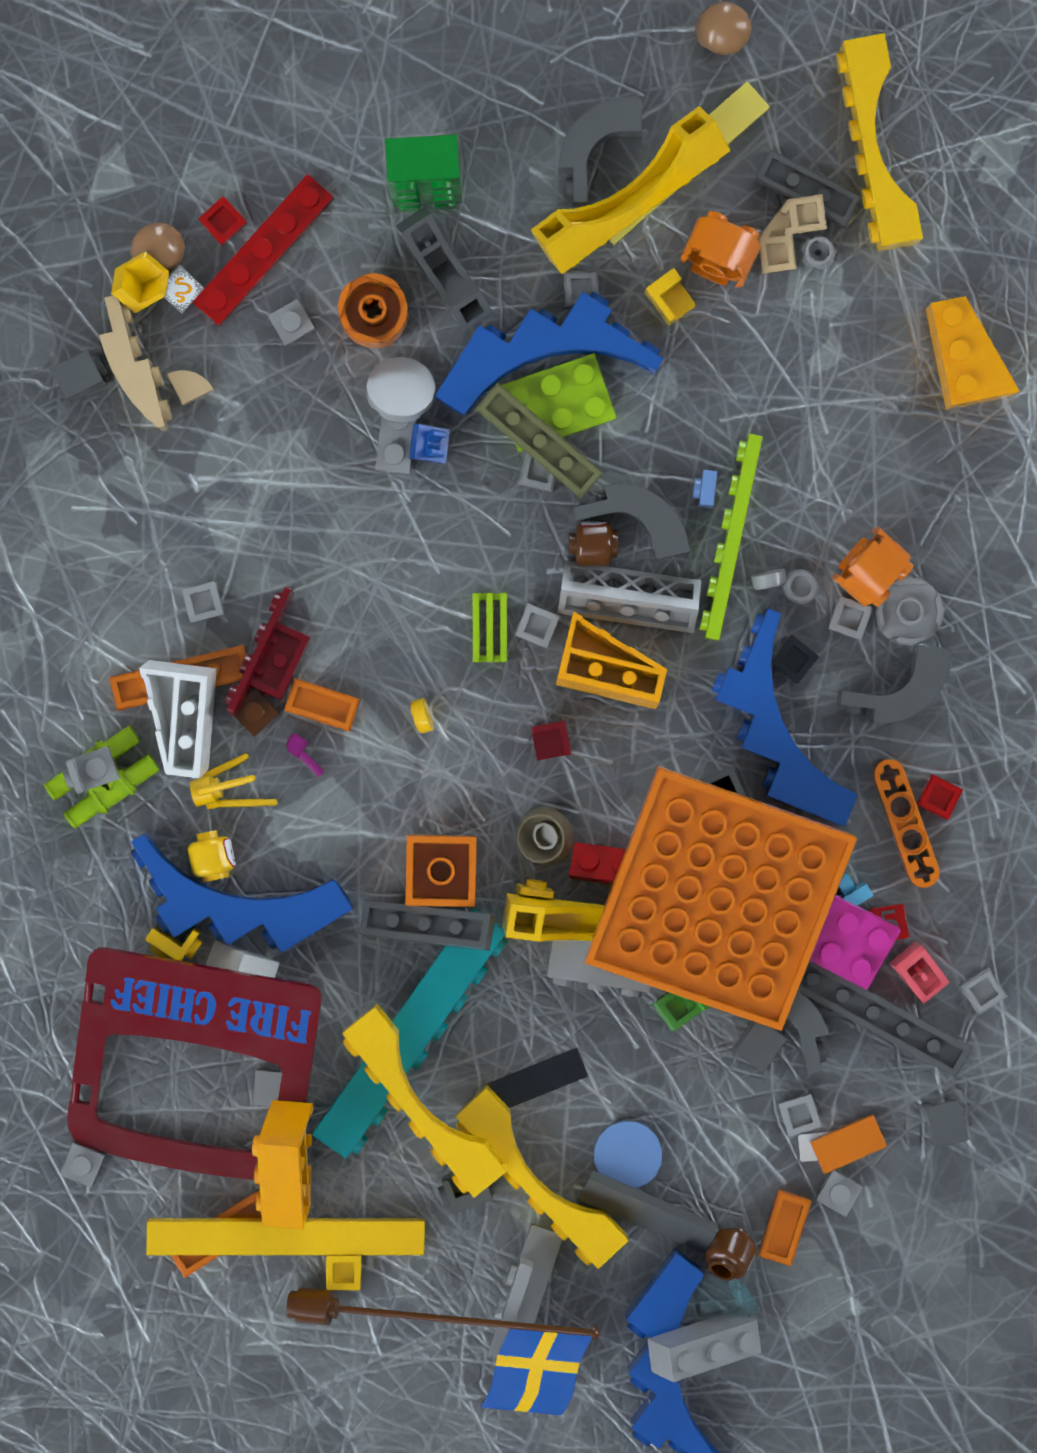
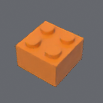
[405,834,477,907]

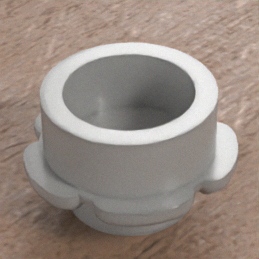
[801,235,836,270]

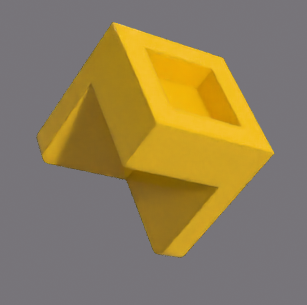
[111,252,169,313]
[645,268,695,326]

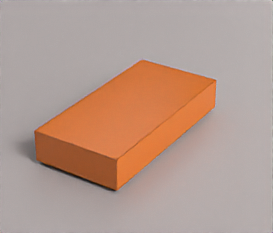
[284,678,360,732]
[809,1114,887,1174]
[757,1189,812,1267]

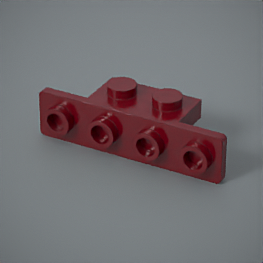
[225,586,311,718]

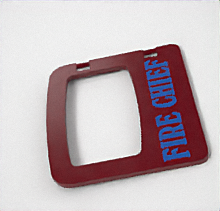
[67,947,322,1180]

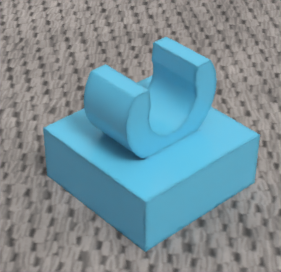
[838,873,874,906]

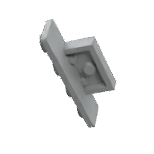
[488,1224,562,1358]

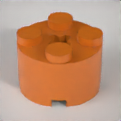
[680,211,761,288]
[338,273,409,348]
[832,527,914,607]

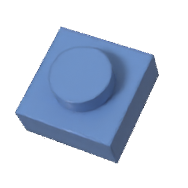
[692,470,717,508]

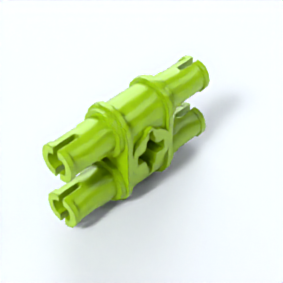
[44,725,161,829]

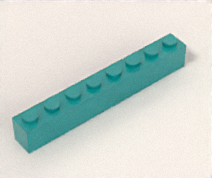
[312,907,508,1159]

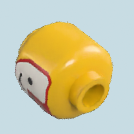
[187,830,236,882]

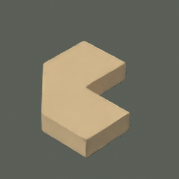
[758,194,827,274]

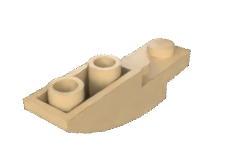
[99,296,172,431]

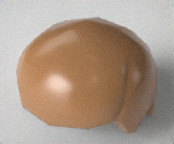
[695,2,752,55]
[130,223,185,273]

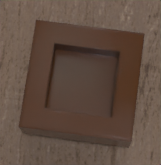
[236,689,280,737]

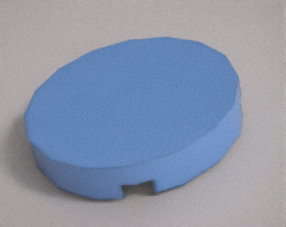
[594,1120,662,1188]

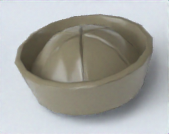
[516,806,574,866]

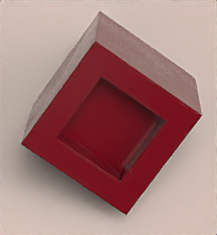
[531,720,572,761]

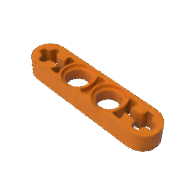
[872,759,940,888]

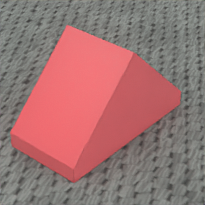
[889,941,950,1004]

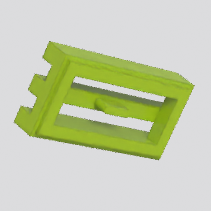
[472,593,507,662]

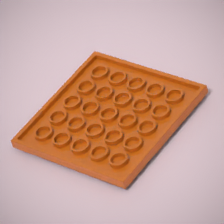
[584,766,857,1031]

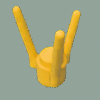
[189,753,278,810]

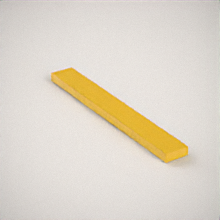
[146,1218,425,1255]

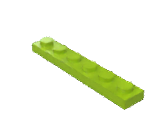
[699,433,763,641]

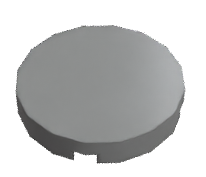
[366,357,436,423]
[874,577,944,646]

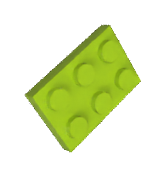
[501,353,617,453]

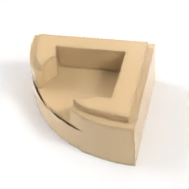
[167,370,215,406]

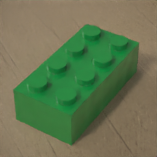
[385,134,462,212]

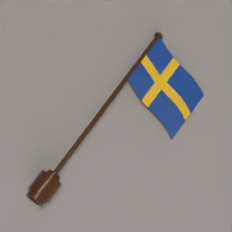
[286,1287,600,1415]

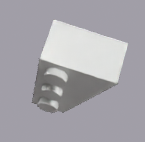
[139,660,217,778]

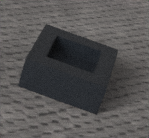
[771,635,819,684]

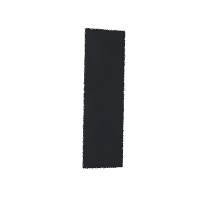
[485,1048,588,1108]

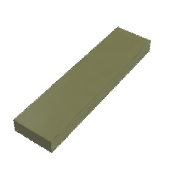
[475,382,604,499]

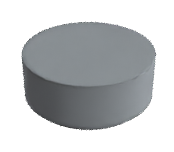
[751,569,787,590]
[783,569,818,604]

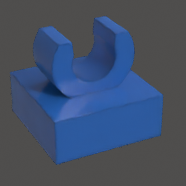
[409,424,450,464]

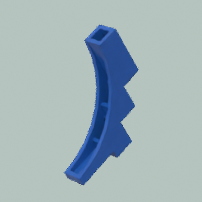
[435,292,663,418]
[711,608,858,827]
[131,833,354,953]
[625,1248,721,1453]

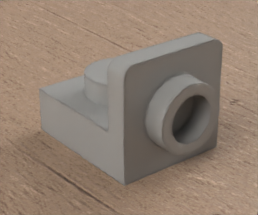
[63,746,120,794]

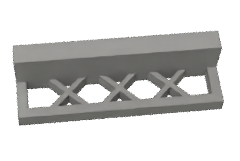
[557,560,701,633]

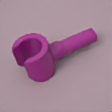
[286,733,324,777]

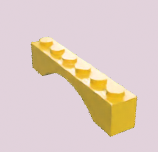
[836,33,923,252]
[530,106,731,274]
[501,893,605,942]
[342,1003,508,1198]
[456,1085,629,1269]

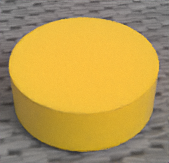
[410,697,434,734]

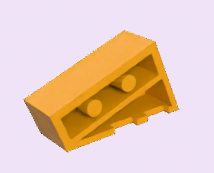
[926,296,1020,410]
[555,612,667,710]
[252,1100,313,1230]

